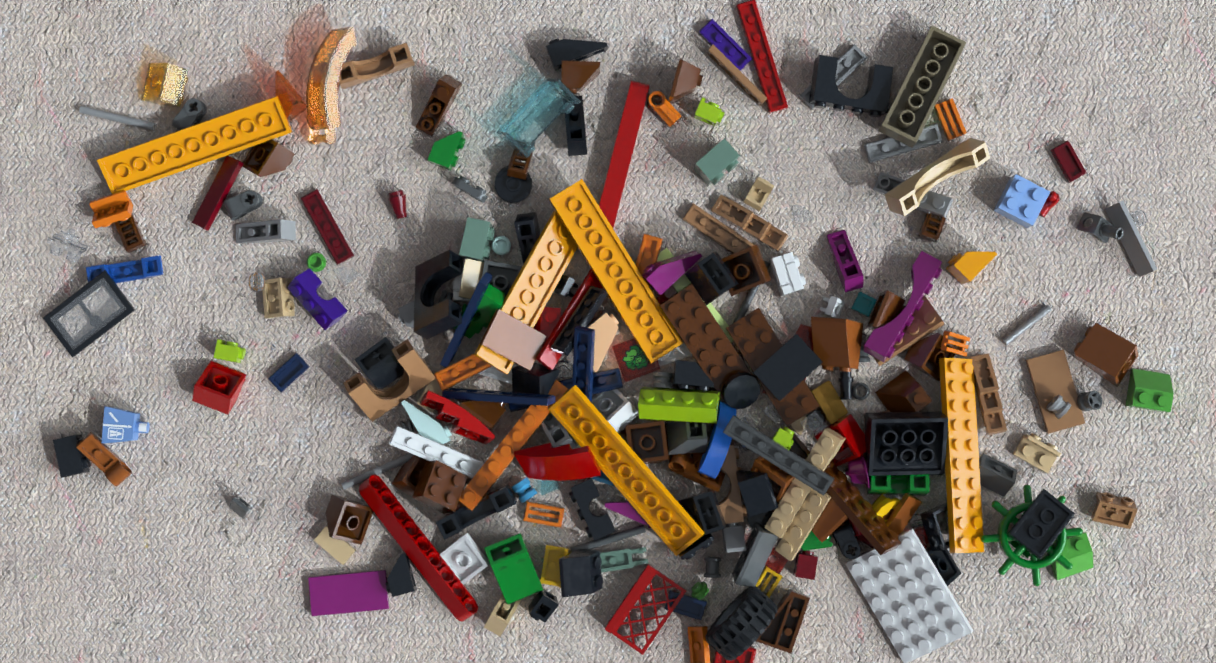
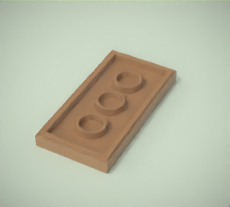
[1026,350,1085,434]

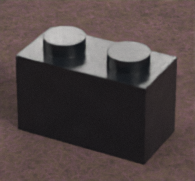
[53,434,91,478]

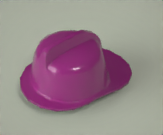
[845,454,869,488]

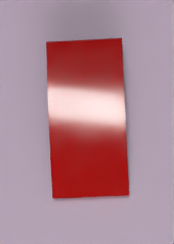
[420,390,495,445]
[514,443,601,481]

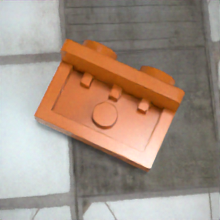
[89,190,133,229]

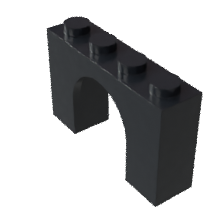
[809,55,893,117]
[414,250,463,339]
[436,484,517,540]

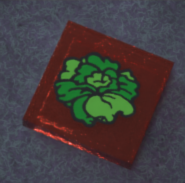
[612,338,661,382]

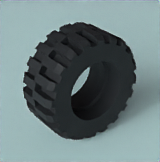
[705,586,778,661]

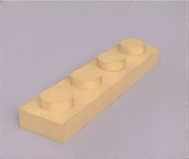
[775,489,831,561]

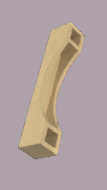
[884,138,990,216]
[764,428,846,538]

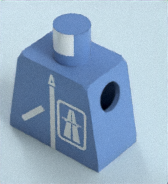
[101,407,150,443]

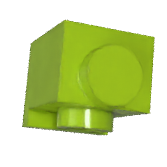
[694,97,725,127]
[214,339,246,363]
[772,427,795,450]

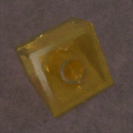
[141,63,188,107]

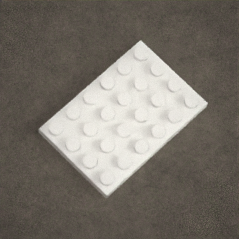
[845,528,973,663]

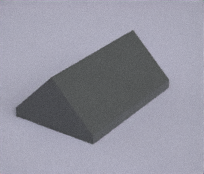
[732,522,778,587]

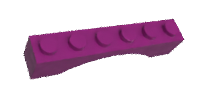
[863,251,943,362]

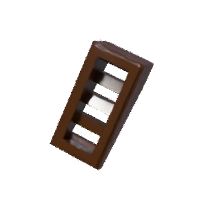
[507,141,535,180]
[114,213,147,253]
[918,213,947,242]

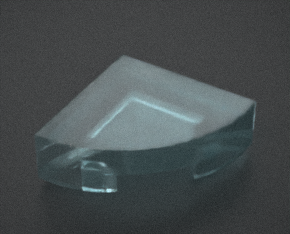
[541,480,560,496]

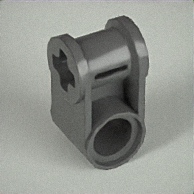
[172,98,207,130]
[223,190,263,220]

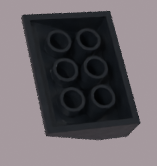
[864,411,948,476]

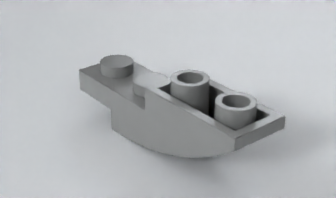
[873,172,953,218]

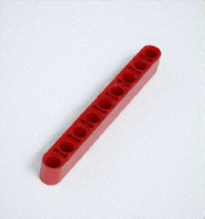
[599,80,650,228]
[359,475,478,621]

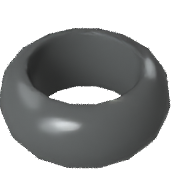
[852,383,869,400]

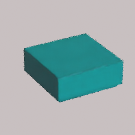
[851,292,877,317]

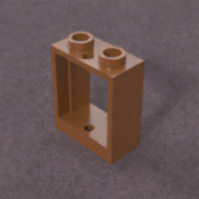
[751,456,795,512]

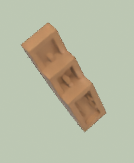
[711,195,788,252]
[970,353,1007,435]

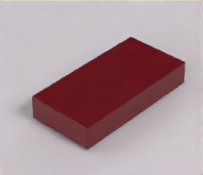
[1050,140,1087,183]

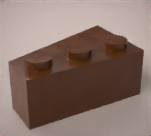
[756,589,810,653]

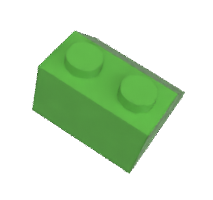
[1125,368,1174,412]
[1047,532,1093,580]

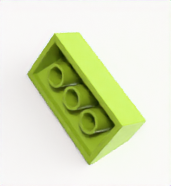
[638,387,720,424]

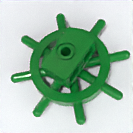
[981,484,1083,586]

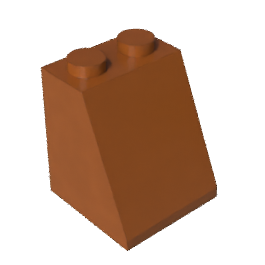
[811,317,863,372]
[1074,323,1139,387]
[811,492,848,542]

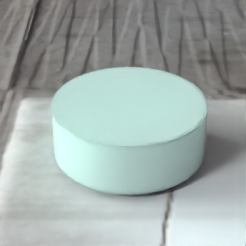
[492,236,511,255]

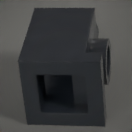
[528,589,559,622]

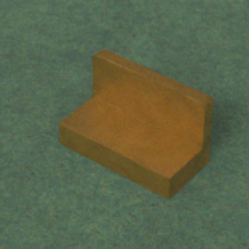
[811,381,848,425]

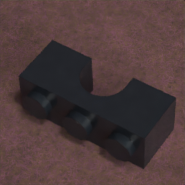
[569,478,616,541]

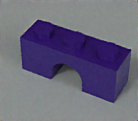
[287,268,348,330]

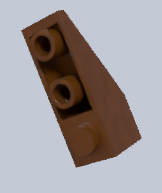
[416,74,462,137]

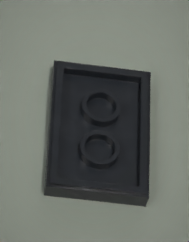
[753,334,823,401]
[1007,489,1075,560]

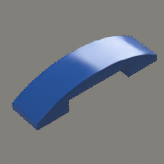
[86,255,164,283]
[698,401,736,479]

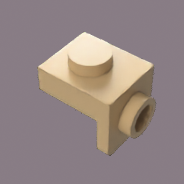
[743,177,774,212]

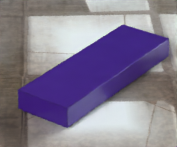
[699,19,752,71]

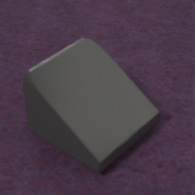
[229,496,253,519]

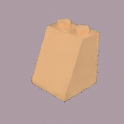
[588,313,619,373]

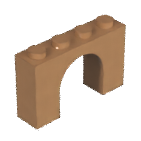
[344,339,436,422]

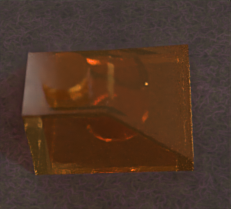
[275,70,309,121]

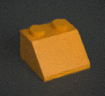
[946,252,997,285]

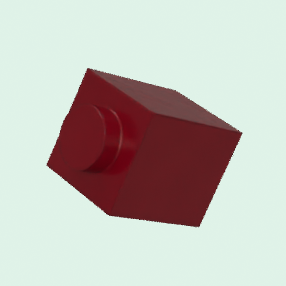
[793,550,818,580]

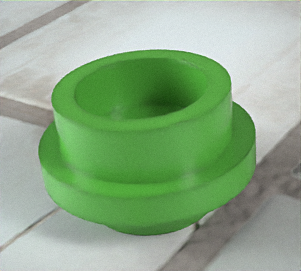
[307,253,326,272]
[691,581,709,600]

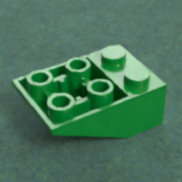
[484,533,543,605]

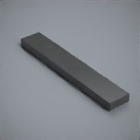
[723,415,835,496]

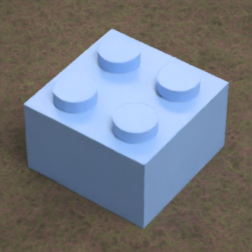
[993,174,1050,228]

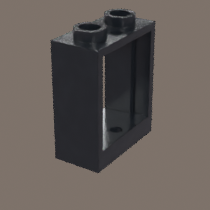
[920,503,950,551]

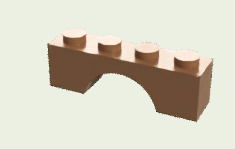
[334,43,415,89]
[719,444,747,524]

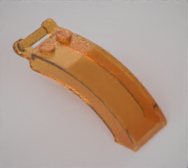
[306,27,357,145]

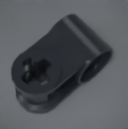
[832,521,861,559]

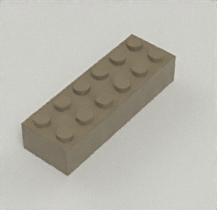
[878,25,966,148]

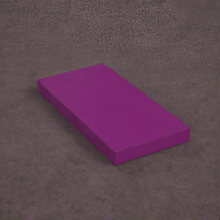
[308,570,389,616]

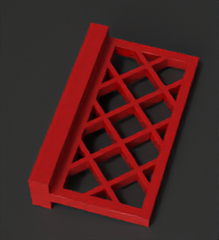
[605,563,687,655]

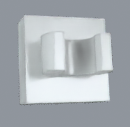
[820,296,845,318]

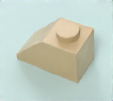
[484,594,522,637]

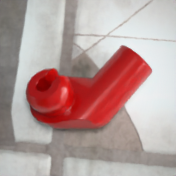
[1039,191,1060,218]

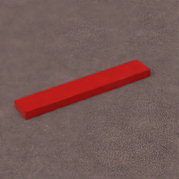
[736,0,788,114]
[536,269,603,370]

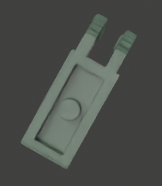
[600,547,648,573]

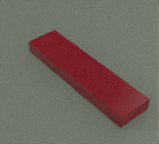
[192,155,244,231]
[301,189,355,265]

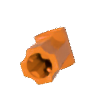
[647,91,682,128]

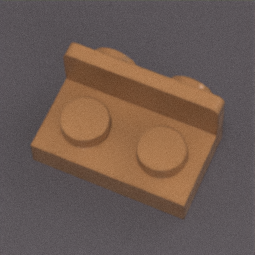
[1091,492,1138,529]

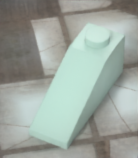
[401,400,452,445]

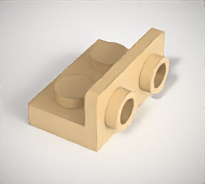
[262,278,295,319]
[1013,433,1062,474]

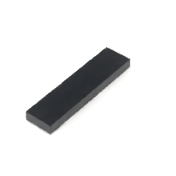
[550,286,608,356]

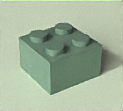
[694,138,740,186]
[459,217,495,262]

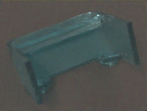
[497,78,581,158]

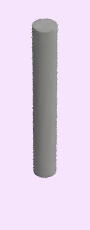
[1002,305,1052,345]

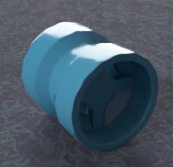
[511,477,537,503]

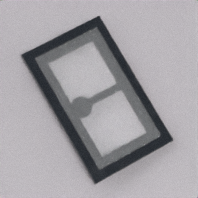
[43,270,135,357]

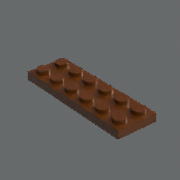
[659,283,752,400]
[726,308,820,426]
[824,460,901,555]

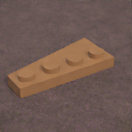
[873,295,944,366]

